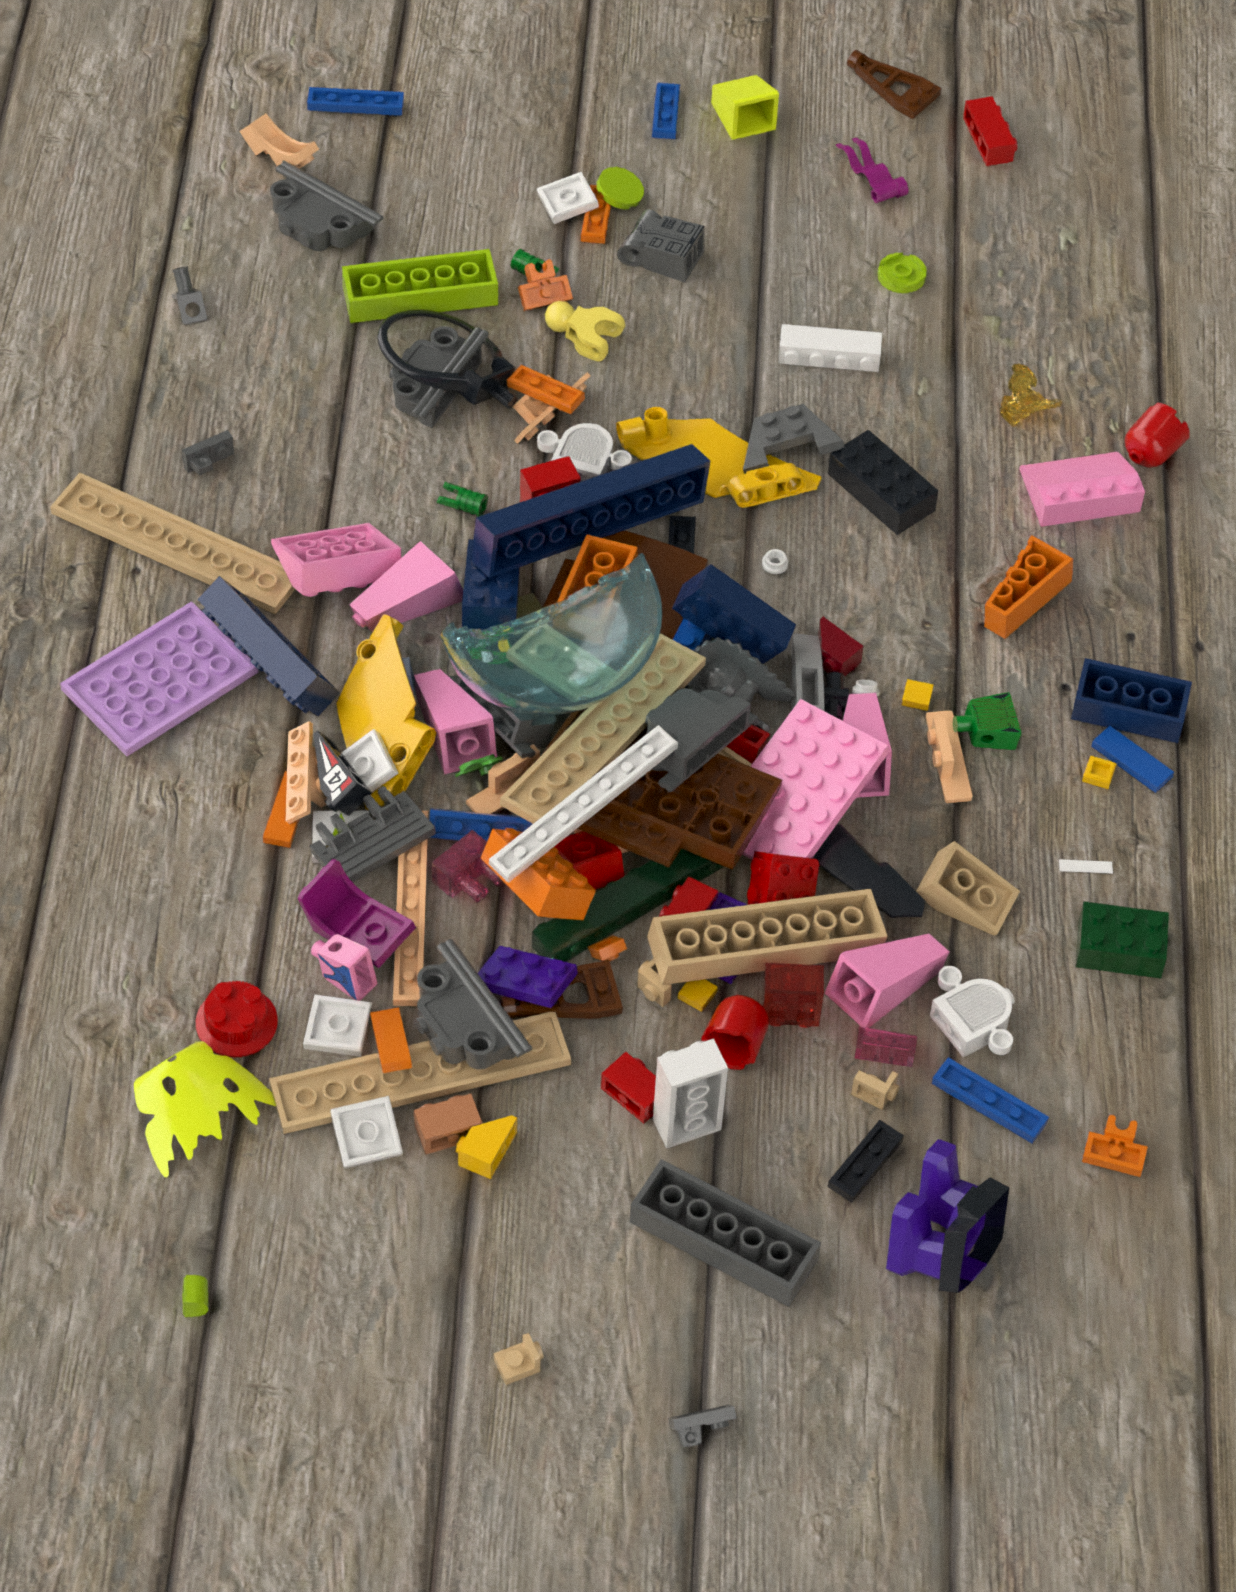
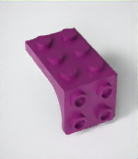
[298,859,416,968]

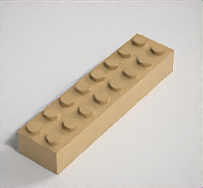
[647,889,888,985]

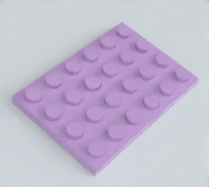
[60,601,258,756]

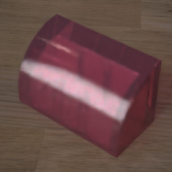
[854,1026,917,1067]

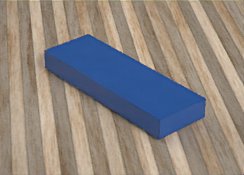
[652,83,680,139]
[1091,726,1174,793]

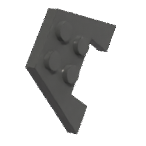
[743,404,845,474]

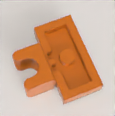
[518,259,573,311]
[1082,1115,1148,1177]

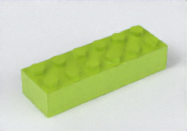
[342,249,498,323]

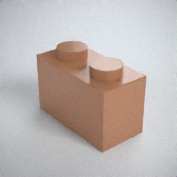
[414,1094,482,1155]

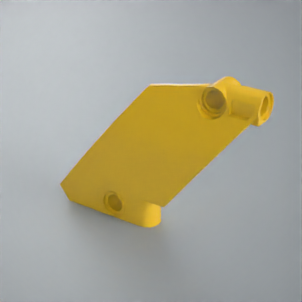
[616,407,822,508]
[336,614,436,810]

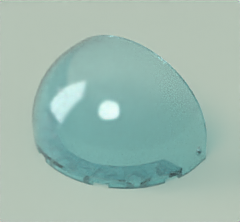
[440,553,662,716]

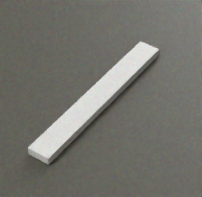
[489,725,678,883]

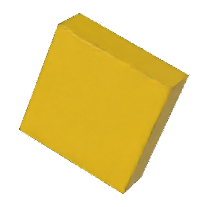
[901,679,934,711]
[1082,755,1117,789]
[678,979,718,1012]

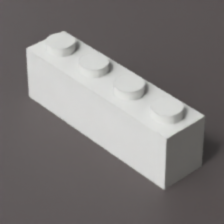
[778,324,882,372]

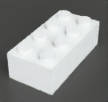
[653,1039,728,1149]

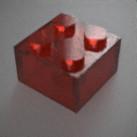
[761,963,824,1028]

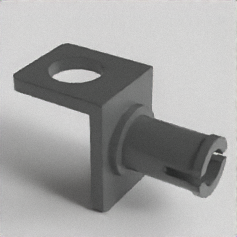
[172,266,207,324]

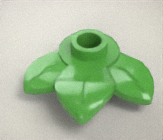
[455,754,503,777]

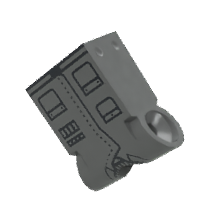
[617,209,705,283]

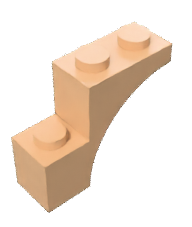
[239,113,319,168]

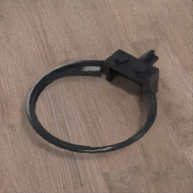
[377,310,517,409]

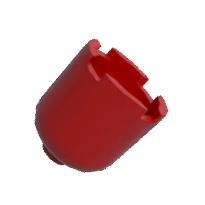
[1124,402,1190,468]
[701,995,769,1070]

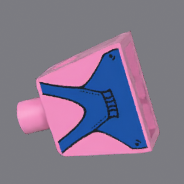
[311,934,378,1001]

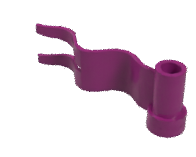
[836,137,909,203]

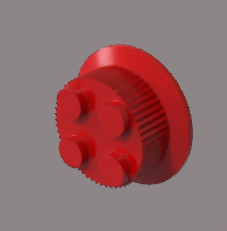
[196,980,278,1058]

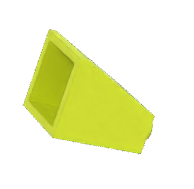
[711,75,779,140]

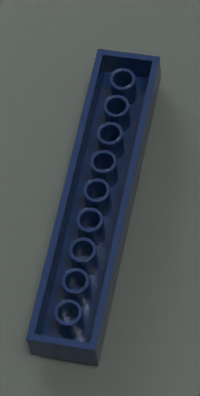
[471,444,711,578]

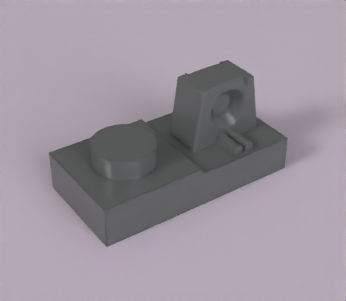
[182,430,234,475]
[668,1404,737,1447]

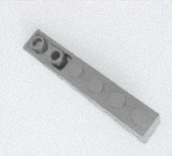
[791,633,824,711]

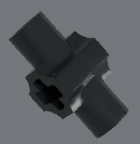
[824,672,849,720]

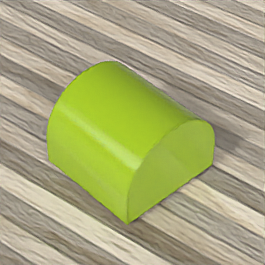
[182,1275,209,1317]

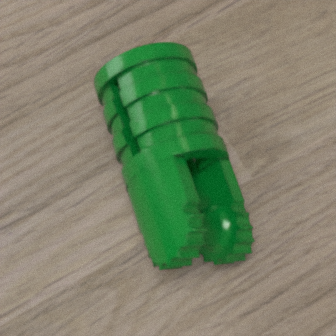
[510,249,559,276]
[437,482,488,517]

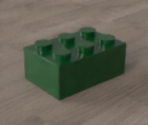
[1075,901,1169,979]

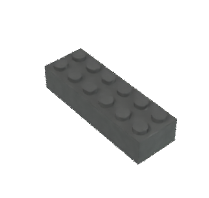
[630,1159,821,1307]

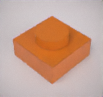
[588,935,627,961]

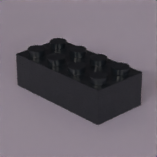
[828,429,939,535]

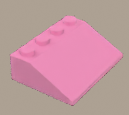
[1019,452,1145,527]
[271,523,401,597]

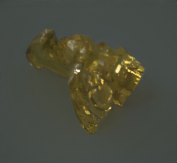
[1000,364,1062,427]

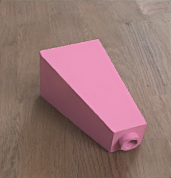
[349,541,463,633]
[414,669,497,774]
[843,693,892,798]
[825,934,950,1030]

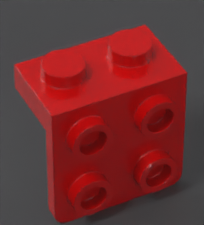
[747,851,819,905]

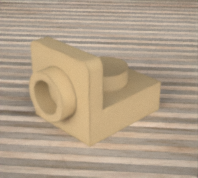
[851,1070,900,1110]
[494,1333,544,1385]

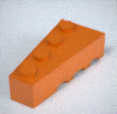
[984,535,1073,639]

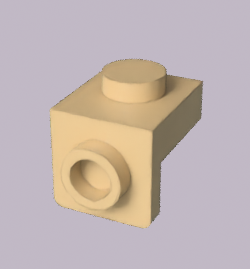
[637,958,672,1007]

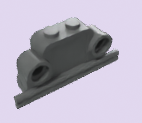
[270,160,384,251]
[389,326,489,428]
[449,661,558,758]
[645,688,758,792]
[414,939,532,1070]

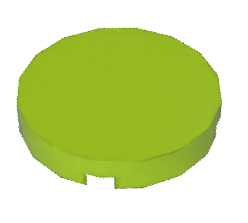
[596,167,644,210]
[878,252,927,293]

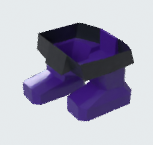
[886,1139,1010,1293]

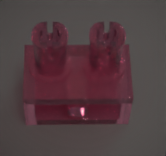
[432,830,504,903]

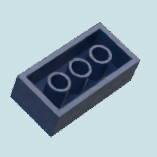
[462,539,521,633]
[672,564,796,664]
[1071,658,1192,743]

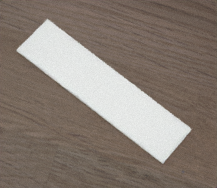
[1059,859,1113,874]

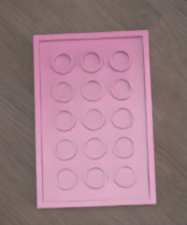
[743,699,891,860]

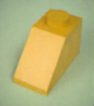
[456,1115,517,1179]

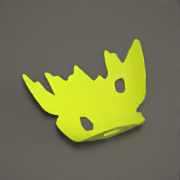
[134,1041,276,1178]

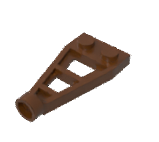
[847,50,942,119]
[500,960,623,1019]

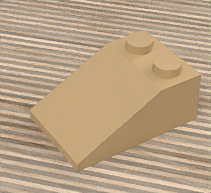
[916,841,1020,936]

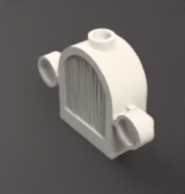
[537,423,632,482]
[930,966,1015,1058]

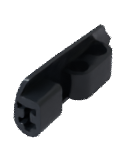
[813,824,926,918]

